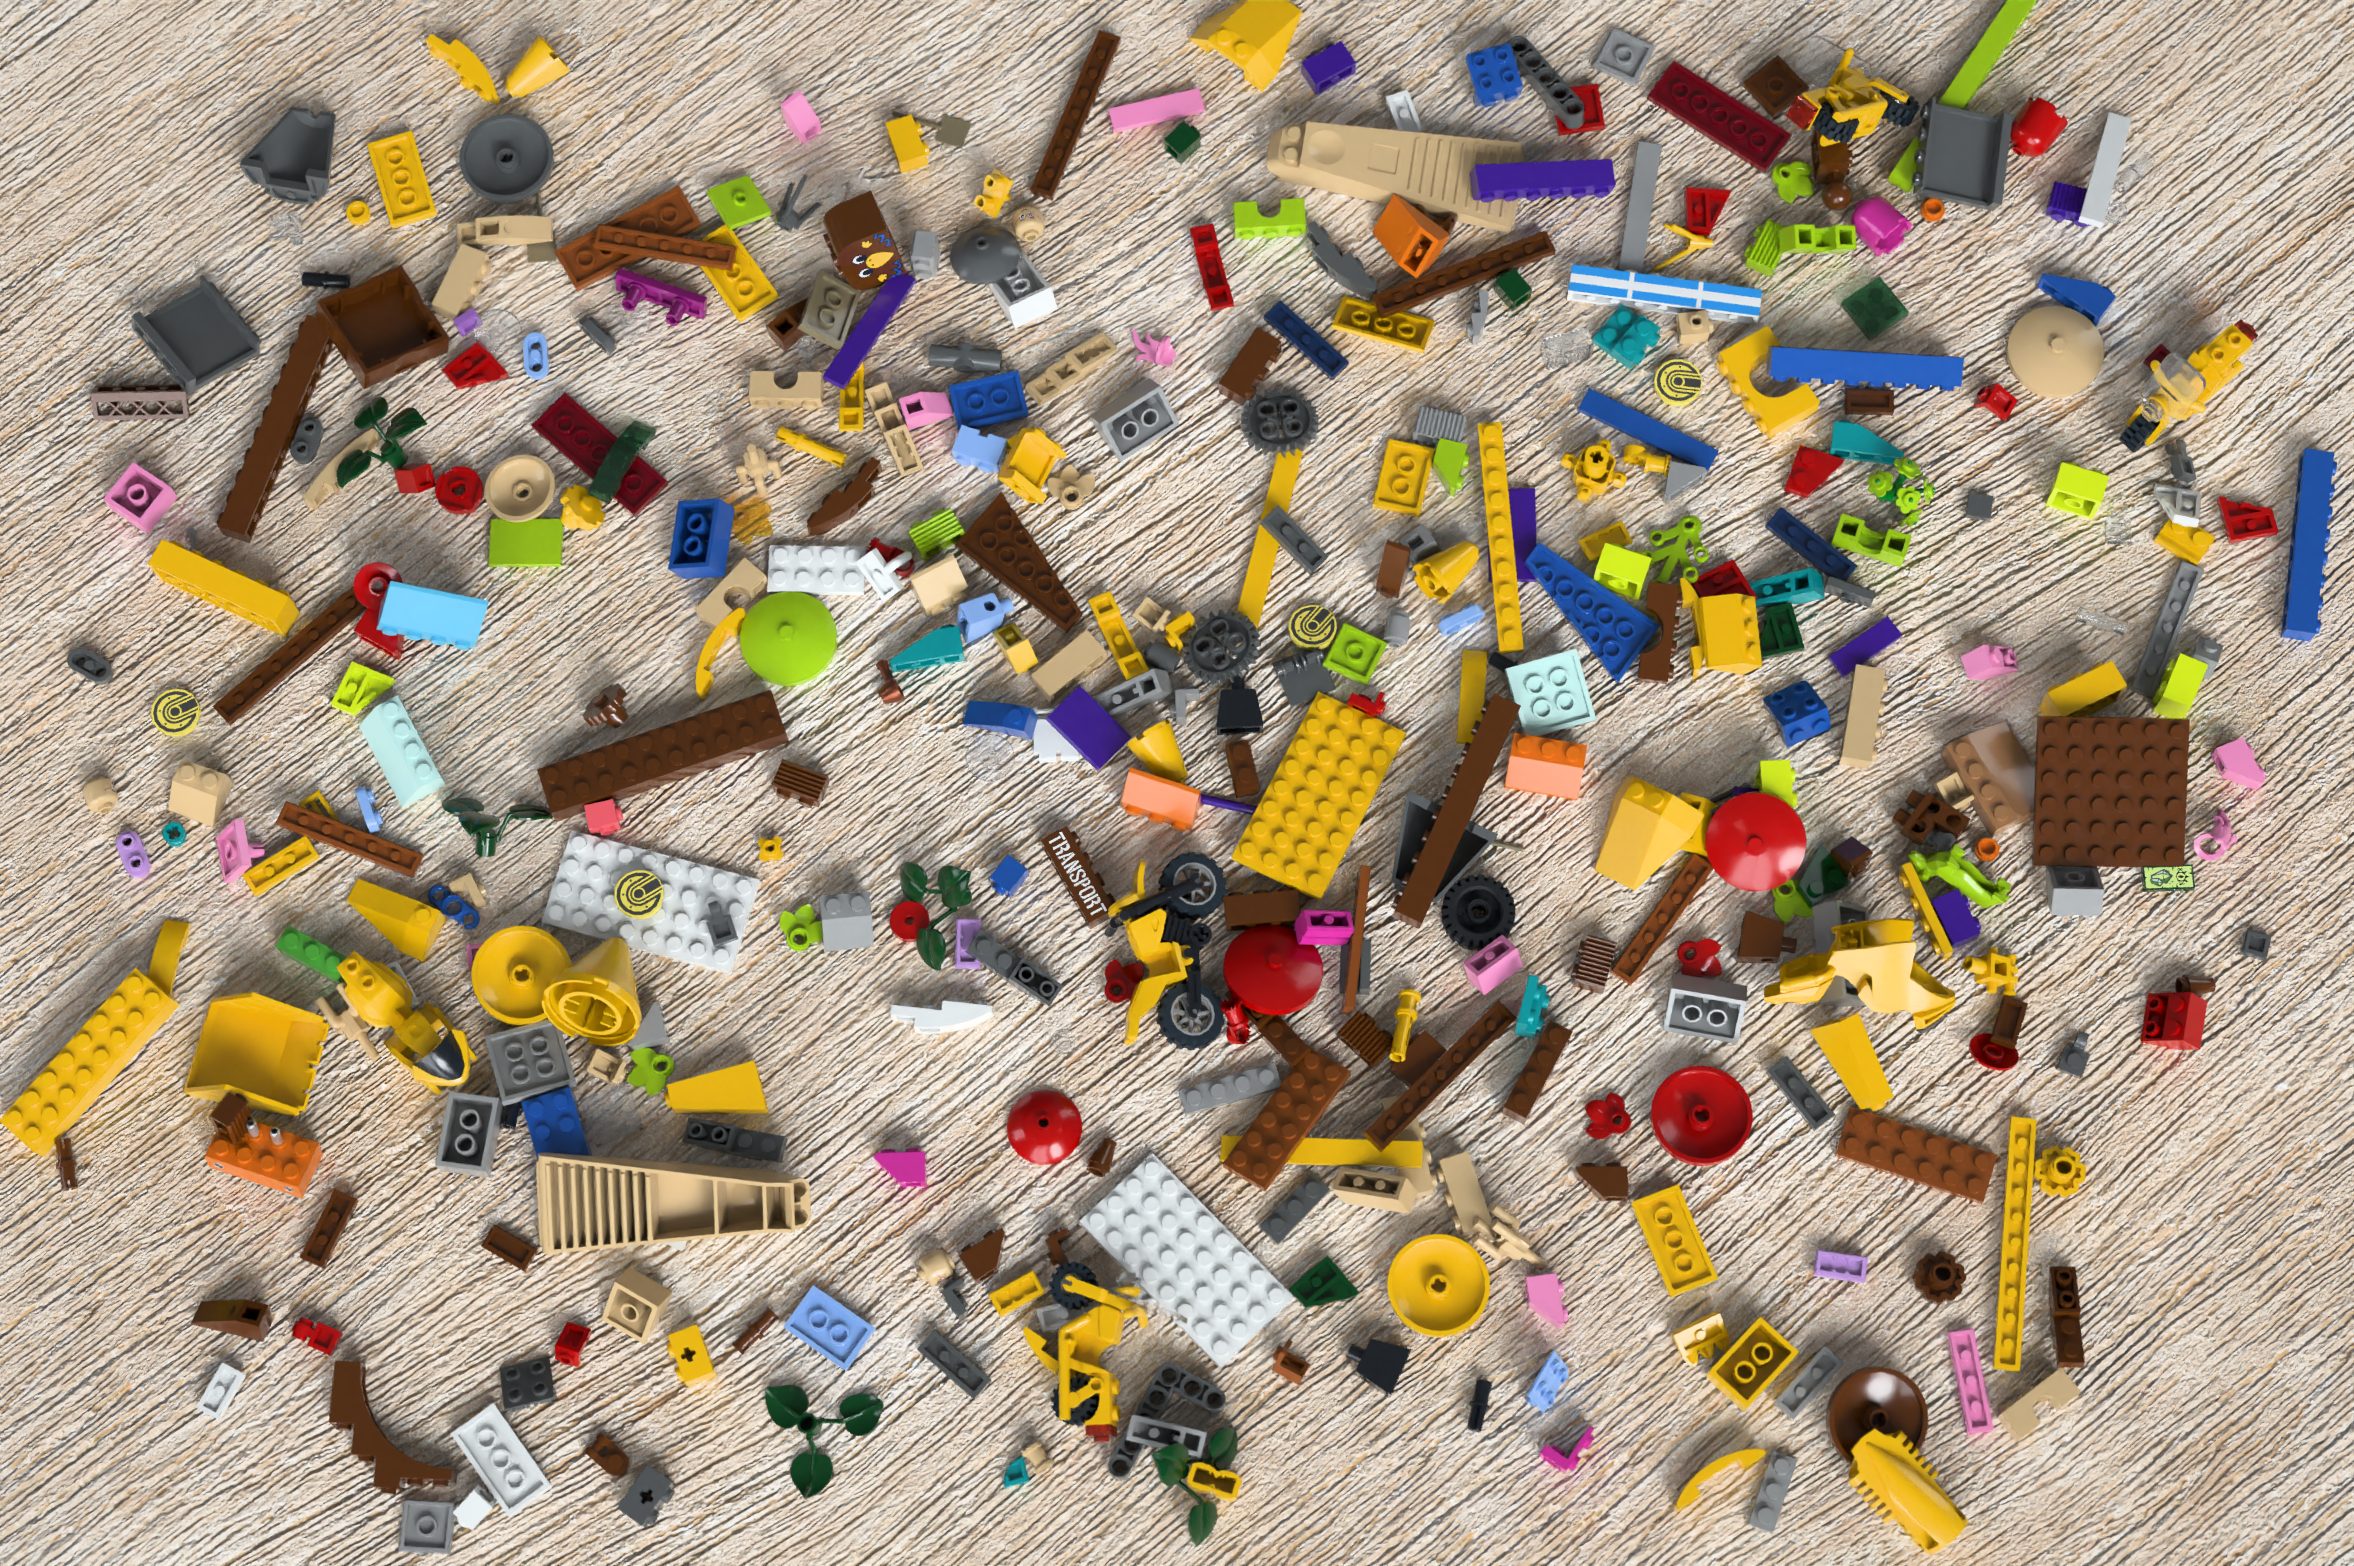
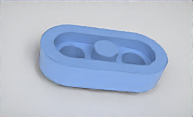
[523,332,549,380]
[1438,603,1485,636]
[355,785,383,833]

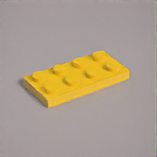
[367,130,438,229]
[699,224,779,323]
[1631,1184,1718,1298]

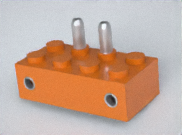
[205,1120,323,1199]

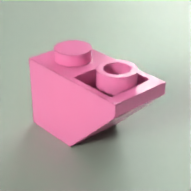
[781,91,822,144]
[899,391,954,431]
[1961,645,2019,680]
[2211,737,2265,790]
[1525,1273,1568,1329]

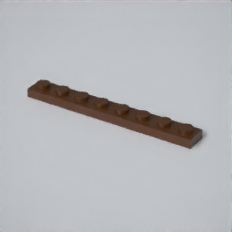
[1030,30,1121,201]
[1372,231,1556,319]
[213,586,367,726]
[1363,1000,1517,1152]

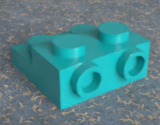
[1592,304,1661,370]
[1514,975,1550,1039]

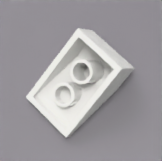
[988,250,1057,328]

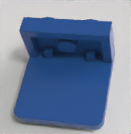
[1466,44,1523,108]
[1763,680,1831,748]

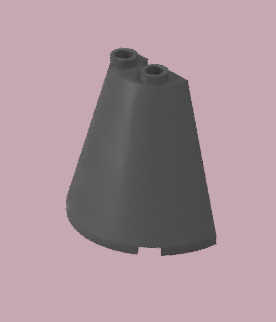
[239,107,336,204]
[1391,790,1498,904]

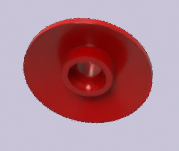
[353,562,403,610]
[1969,1033,2019,1071]

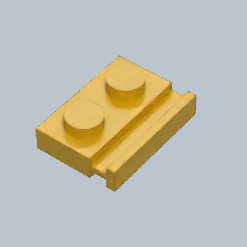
[2154,518,2216,566]

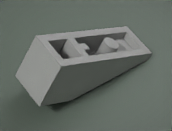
[1093,669,1175,717]
[1125,1414,1207,1458]

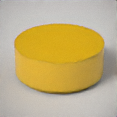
[346,201,371,225]

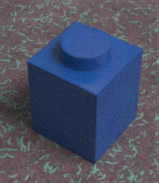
[990,855,1029,898]

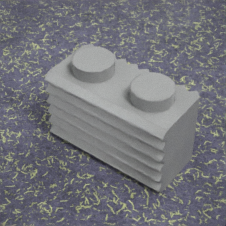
[910,230,941,279]
[1413,405,1467,445]

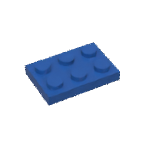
[948,370,1029,431]

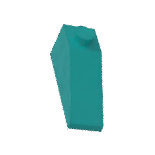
[1829,420,1904,465]
[1749,568,1825,607]
[890,624,965,672]

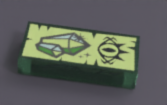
[2141,864,2195,892]

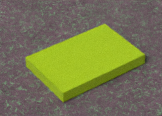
[489,519,564,567]

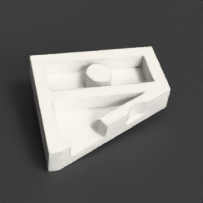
[2153,483,2202,527]

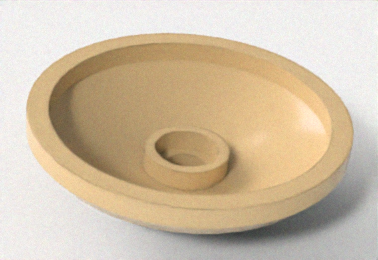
[485,454,556,522]

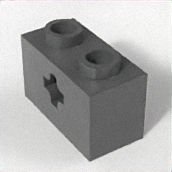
[617,1465,675,1529]

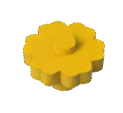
[560,485,605,531]
[2033,1146,2086,1198]

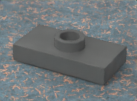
[1824,576,1876,608]

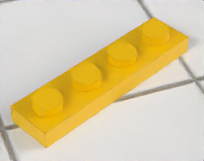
[1898,862,1953,960]

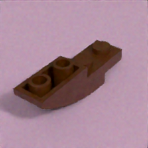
[807,457,882,536]
[1225,990,1311,1068]
[2049,1267,2085,1368]

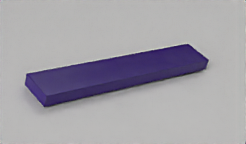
[823,274,916,390]

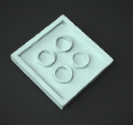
[1504,649,1596,736]

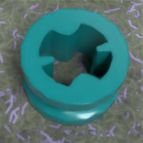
[162,822,187,847]

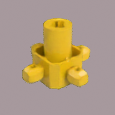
[1561,438,1628,502]

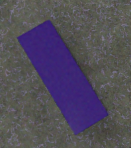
[1828,616,1902,678]

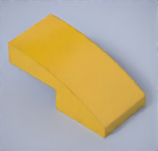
[1023,1327,1059,1376]

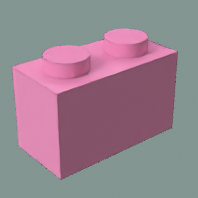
[1463,935,1523,995]

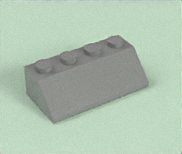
[1813,900,1869,1007]

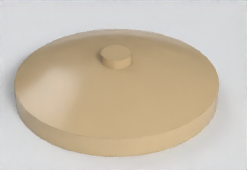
[2006,306,2104,398]

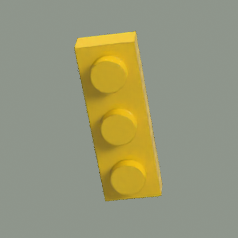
[242,836,320,897]

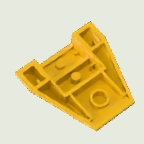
[1190,0,1302,92]
[1595,776,1704,891]

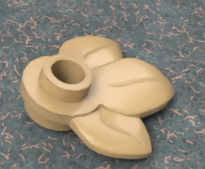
[1048,464,1095,510]

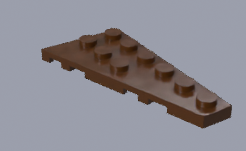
[955,492,1082,633]

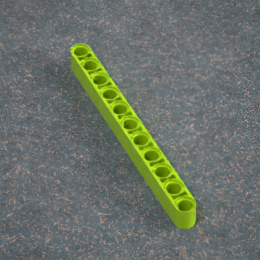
[1888,0,2037,193]

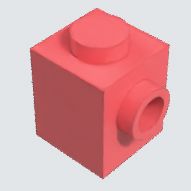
[584,799,624,835]

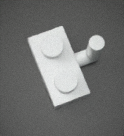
[856,548,912,602]

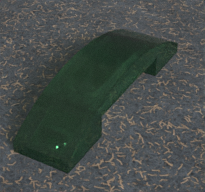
[588,420,656,504]

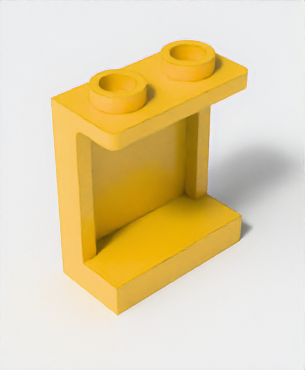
[997,427,1067,504]

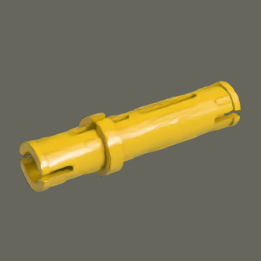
[776,426,847,468]

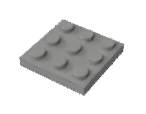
[484,1019,577,1106]

